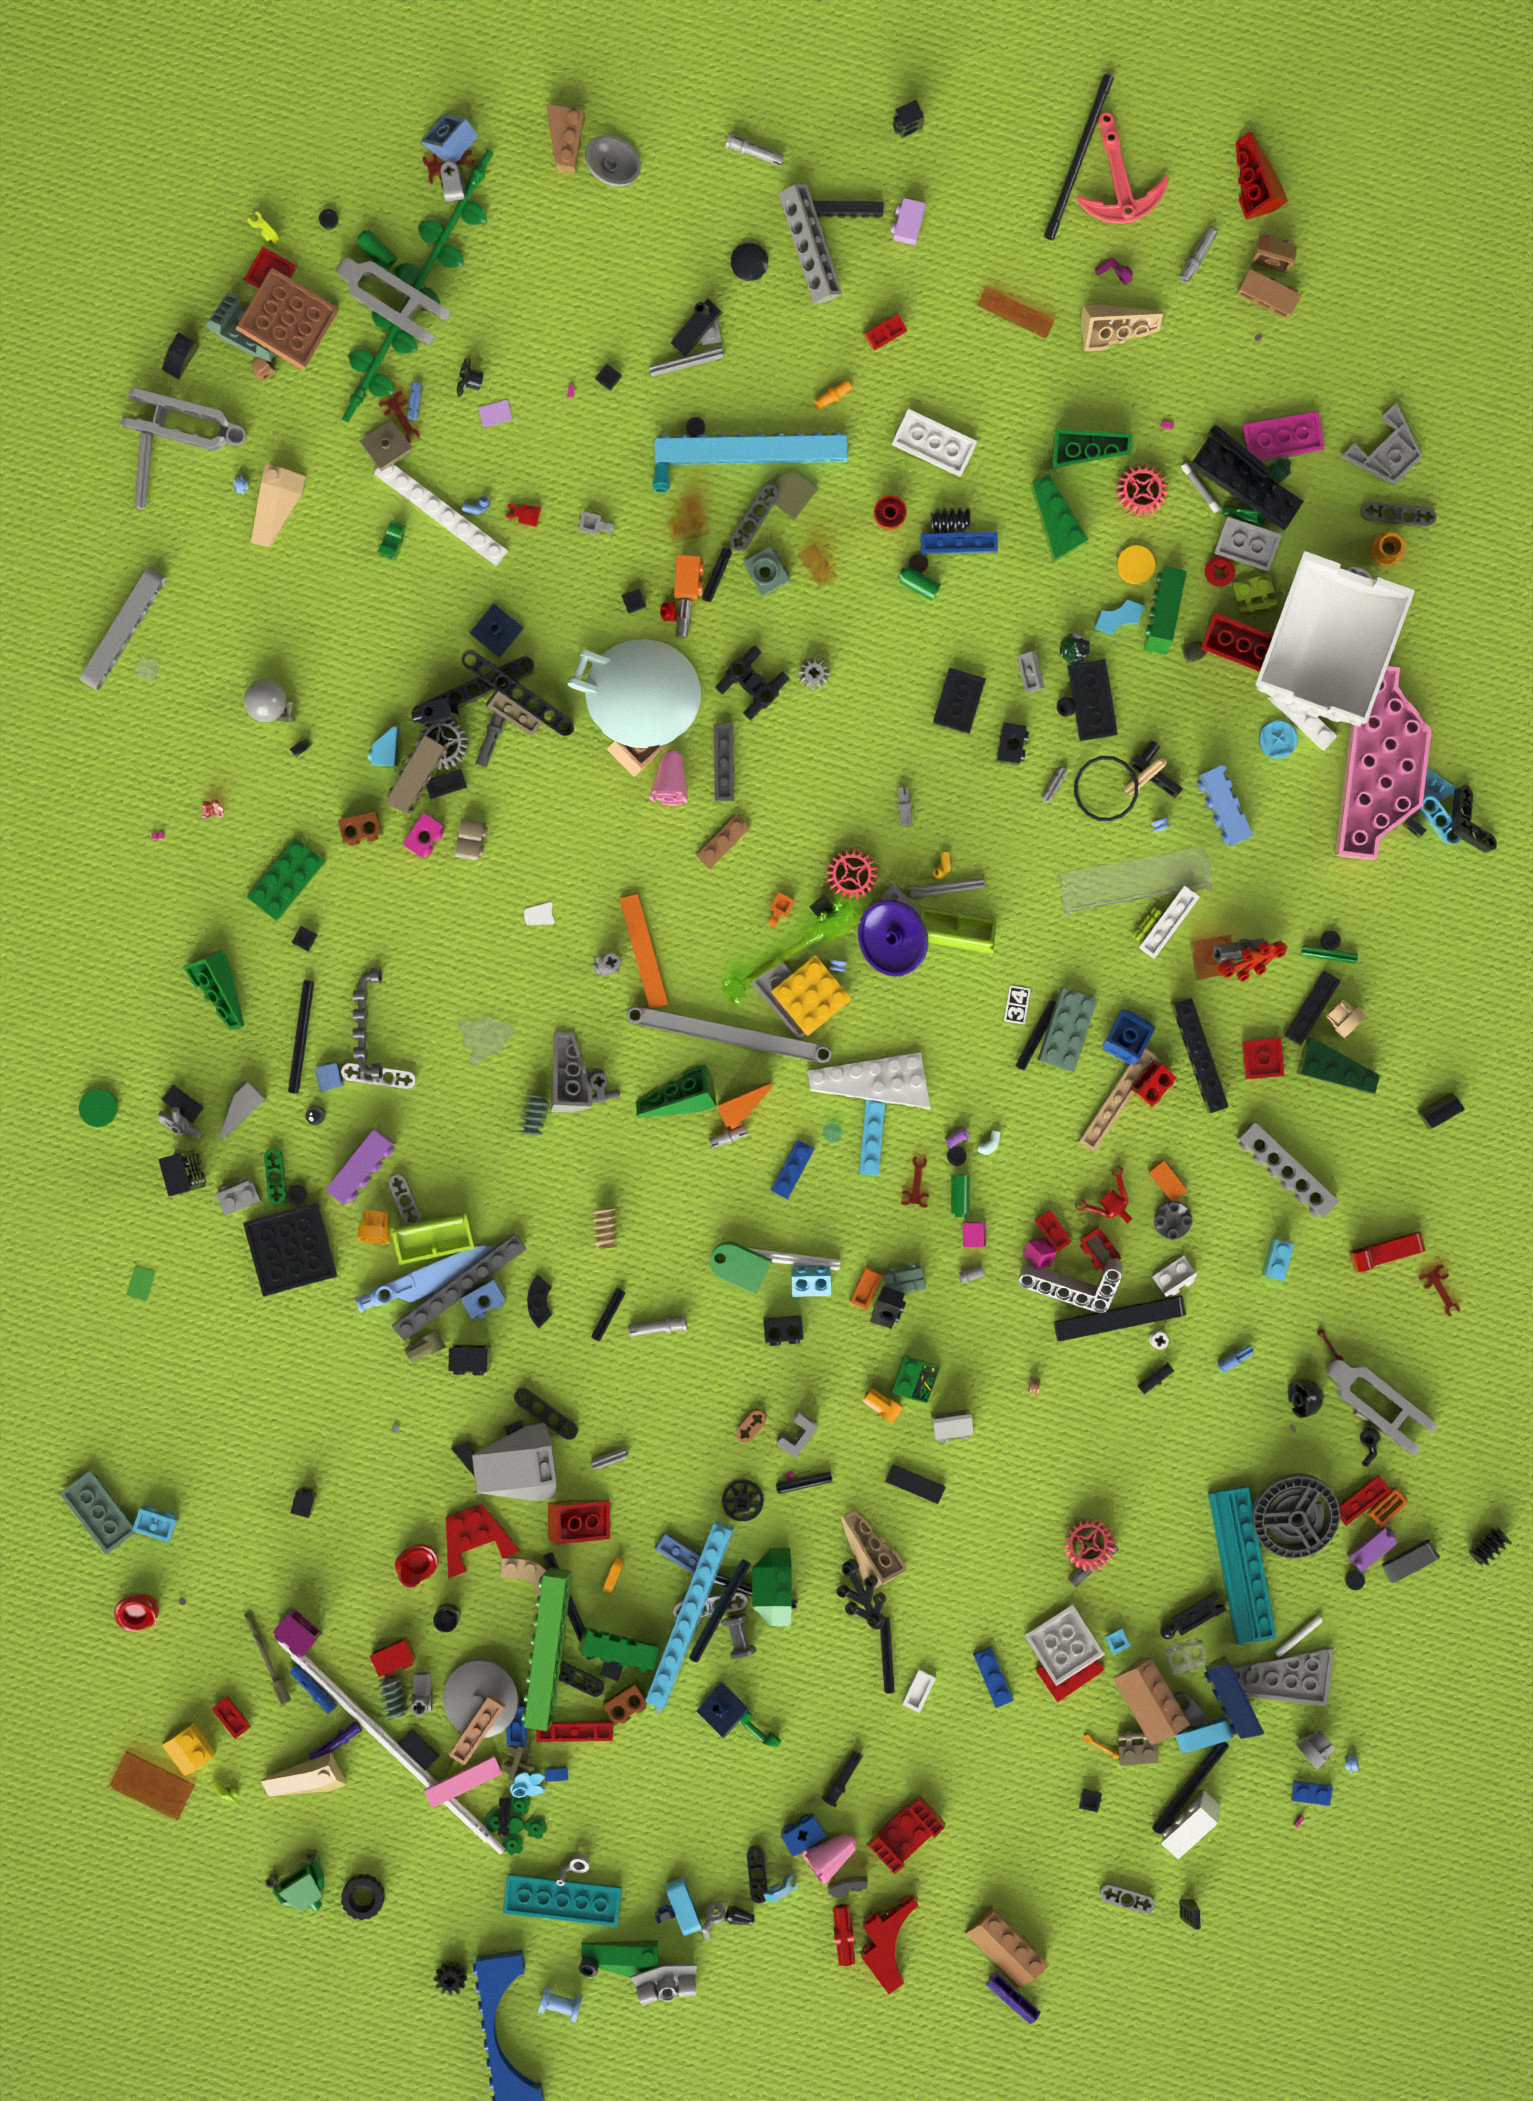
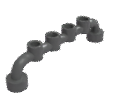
[353,968,383,1079]

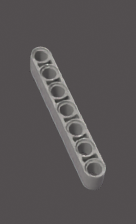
[80,567,166,690]

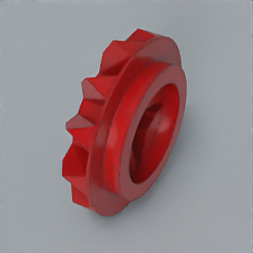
[1204,556,1235,587]

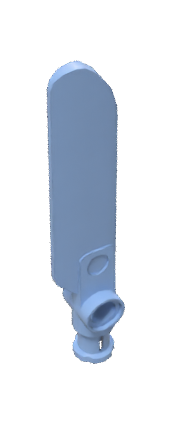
[355,1245,494,1313]

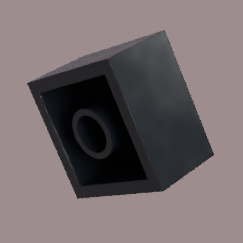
[448,1344,491,1375]

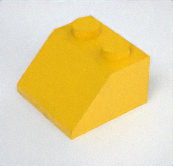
[162,1722,216,1776]

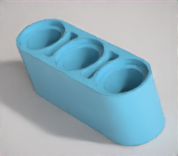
[1419,796,1461,844]
[1175,1717,1234,1753]
[665,1877,702,1936]

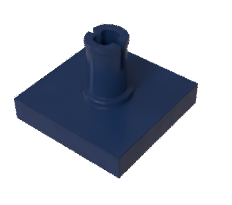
[470,604,524,658]
[697,1682,750,1738]

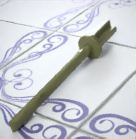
[244,1613,291,1705]

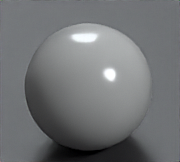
[243,679,287,722]

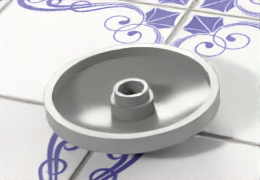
[443,1659,520,1738]

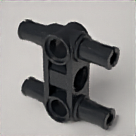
[715,645,790,721]

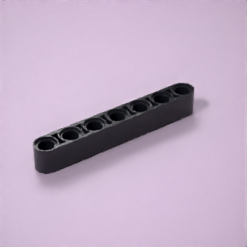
[461,649,574,736]
[412,656,535,724]
[1053,1295,1187,1341]

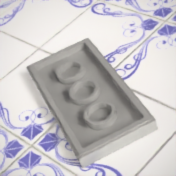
[750,957,806,1040]

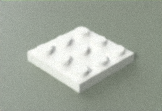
[1025,1605,1105,1686]

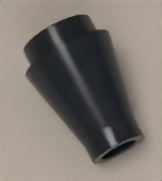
[725,1905,755,1926]

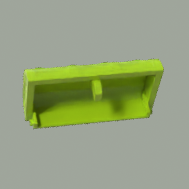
[920,908,997,954]
[390,1212,475,1265]

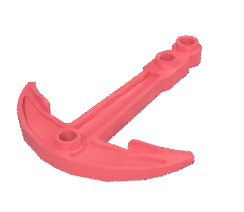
[1076,112,1168,224]

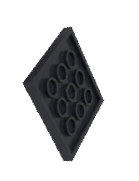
[243,1202,338,1297]

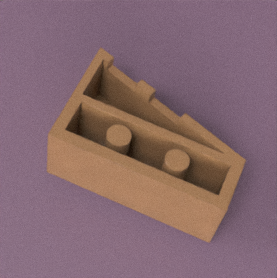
[546,104,585,174]

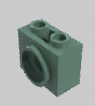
[744,547,791,598]

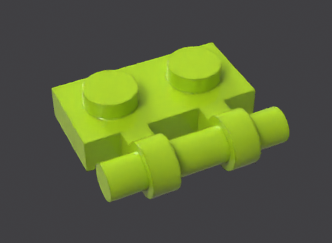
[1231,574,1278,615]

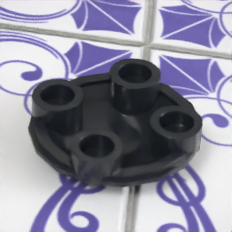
[731,243,768,281]

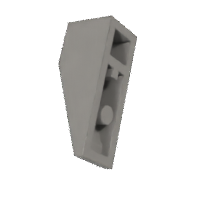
[220,1082,267,1139]

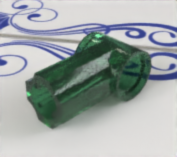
[1269,457,1292,484]

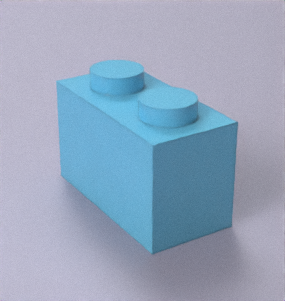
[1262,1238,1294,1281]

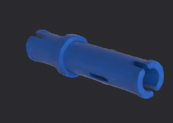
[289,1664,337,1714]

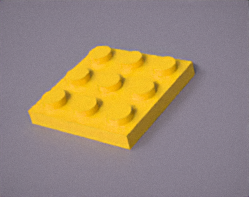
[771,955,852,1036]

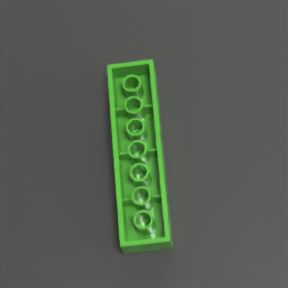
[522,1567,573,1731]

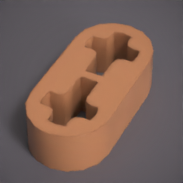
[736,1410,766,1442]

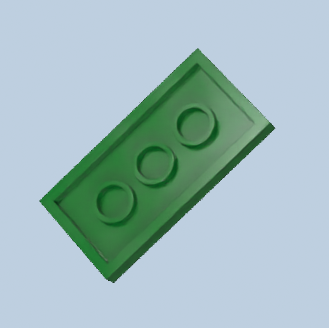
[247,838,326,921]

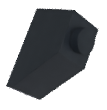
[162,332,199,380]

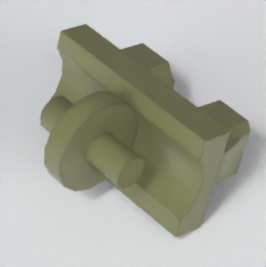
[501,1745,535,1781]

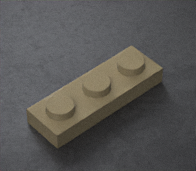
[486,689,542,736]

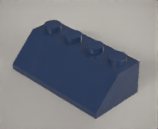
[1204,1656,1264,1739]

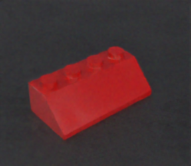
[1200,613,1273,672]

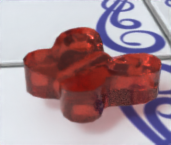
[201,799,224,820]

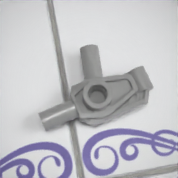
[158,1107,202,1139]

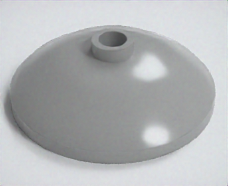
[585,135,641,187]

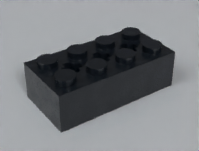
[158,1150,207,1197]

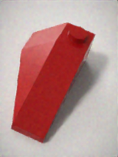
[1236,131,1288,220]

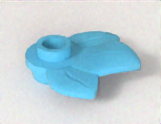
[510,1772,545,1798]

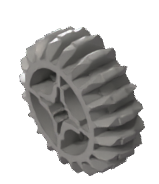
[417,720,469,769]

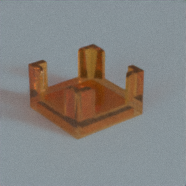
[1189,934,1238,980]

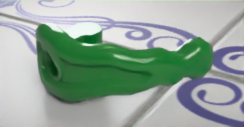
[1221,505,1265,527]

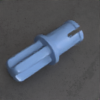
[1217,1345,1254,1373]

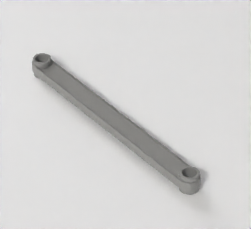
[627,1007,832,1063]

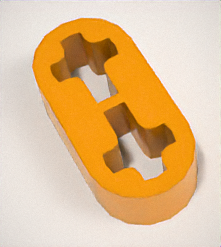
[602,1557,625,1594]

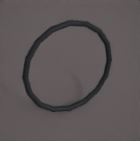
[1074,756,1138,821]

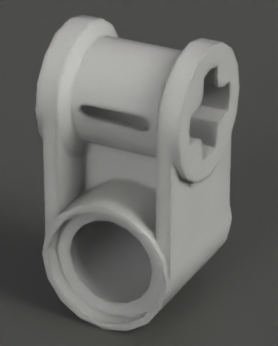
[441,162,466,202]

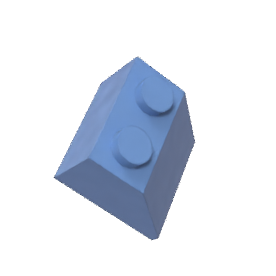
[420,114,478,163]

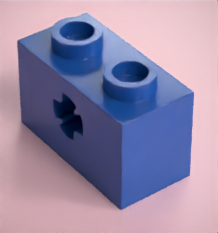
[781,1813,826,1857]

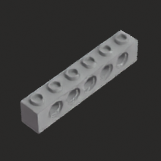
[779,184,842,304]
[1237,1122,1339,1218]

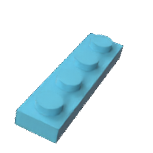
[859,1099,885,1176]

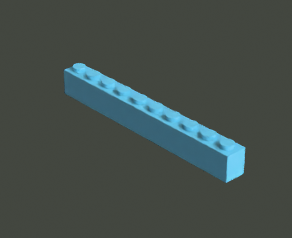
[655,432,847,465]
[645,1520,735,1709]

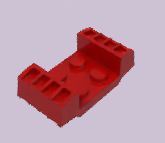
[866,1794,946,1874]

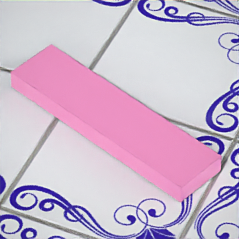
[424,1755,502,1808]

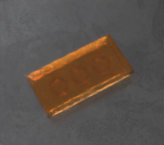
[109,1751,195,1821]

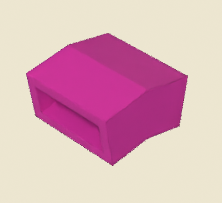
[962,1222,987,1247]

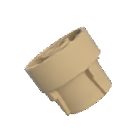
[1326,998,1366,1038]

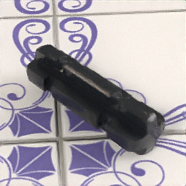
[498,1798,511,1837]

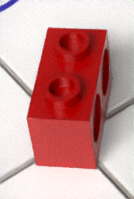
[1129,1060,1177,1107]

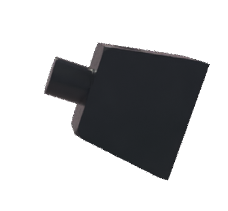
[411,697,460,725]

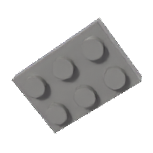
[1214,516,1282,571]

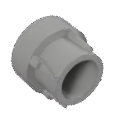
[1296,1729,1336,1769]

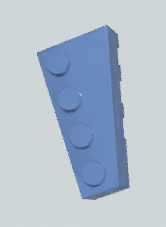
[1197,764,1253,847]

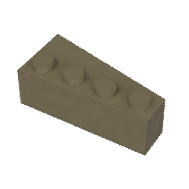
[386,735,447,814]

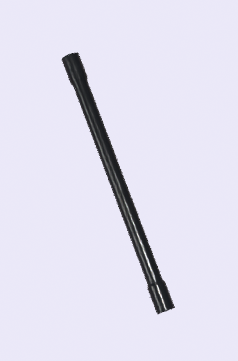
[1043,74,1114,241]

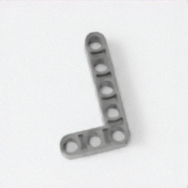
[1018,1258,1123,1313]

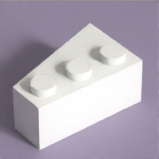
[1161,1790,1220,1859]

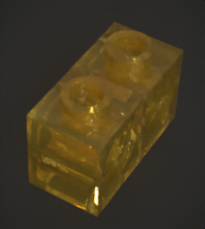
[799,543,836,589]

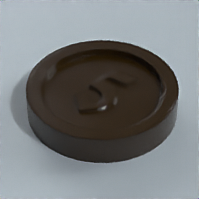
[909,554,928,573]

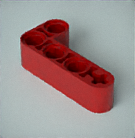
[1349,1232,1426,1272]

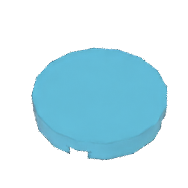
[1259,720,1297,759]

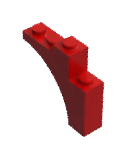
[861,1895,919,1995]

